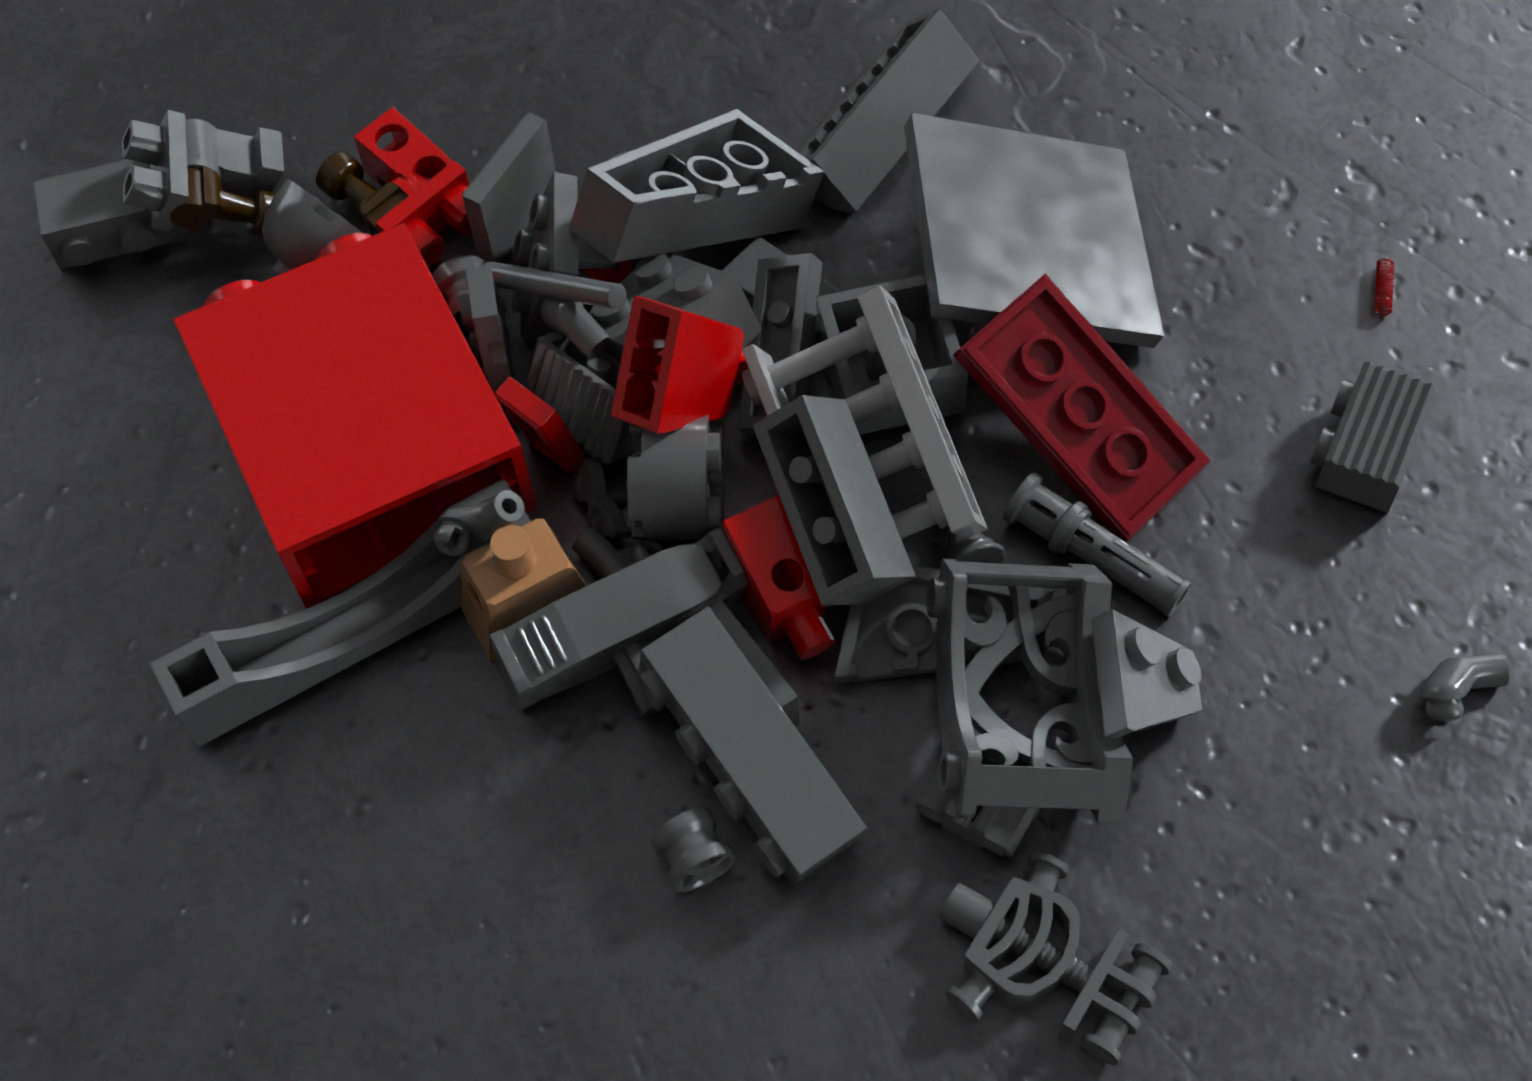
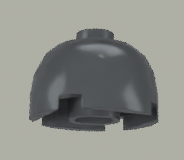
[262,178,362,275]

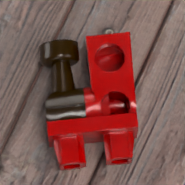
[316,106,472,268]

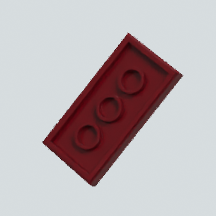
[953,273,1211,542]

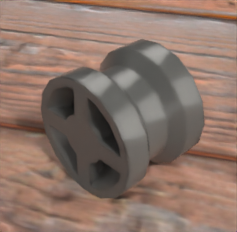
[650,807,736,893]

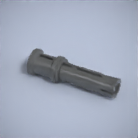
[1003,472,1192,617]

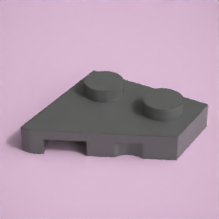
[458,264,518,431]
[1091,609,1202,740]

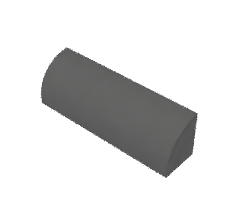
[797,9,980,212]

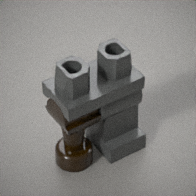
[121,110,284,238]

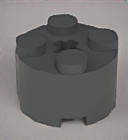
[627,415,725,540]

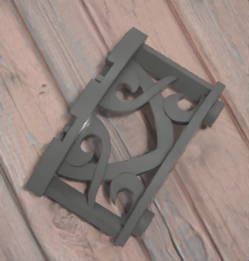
[927,559,1133,823]

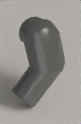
[541,297,611,359]
[433,490,524,556]
[1421,653,1509,721]

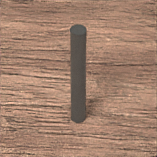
[485,262,626,309]

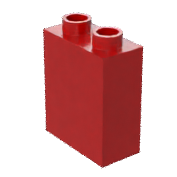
[174,223,538,609]

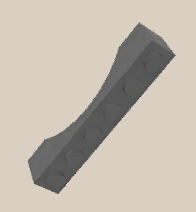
[149,478,531,747]

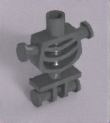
[939,852,1173,1065]

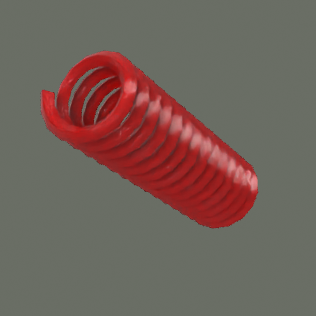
[1374,258,1394,317]

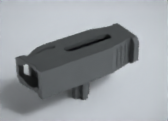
[489,528,748,715]

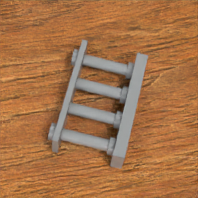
[742,285,988,539]

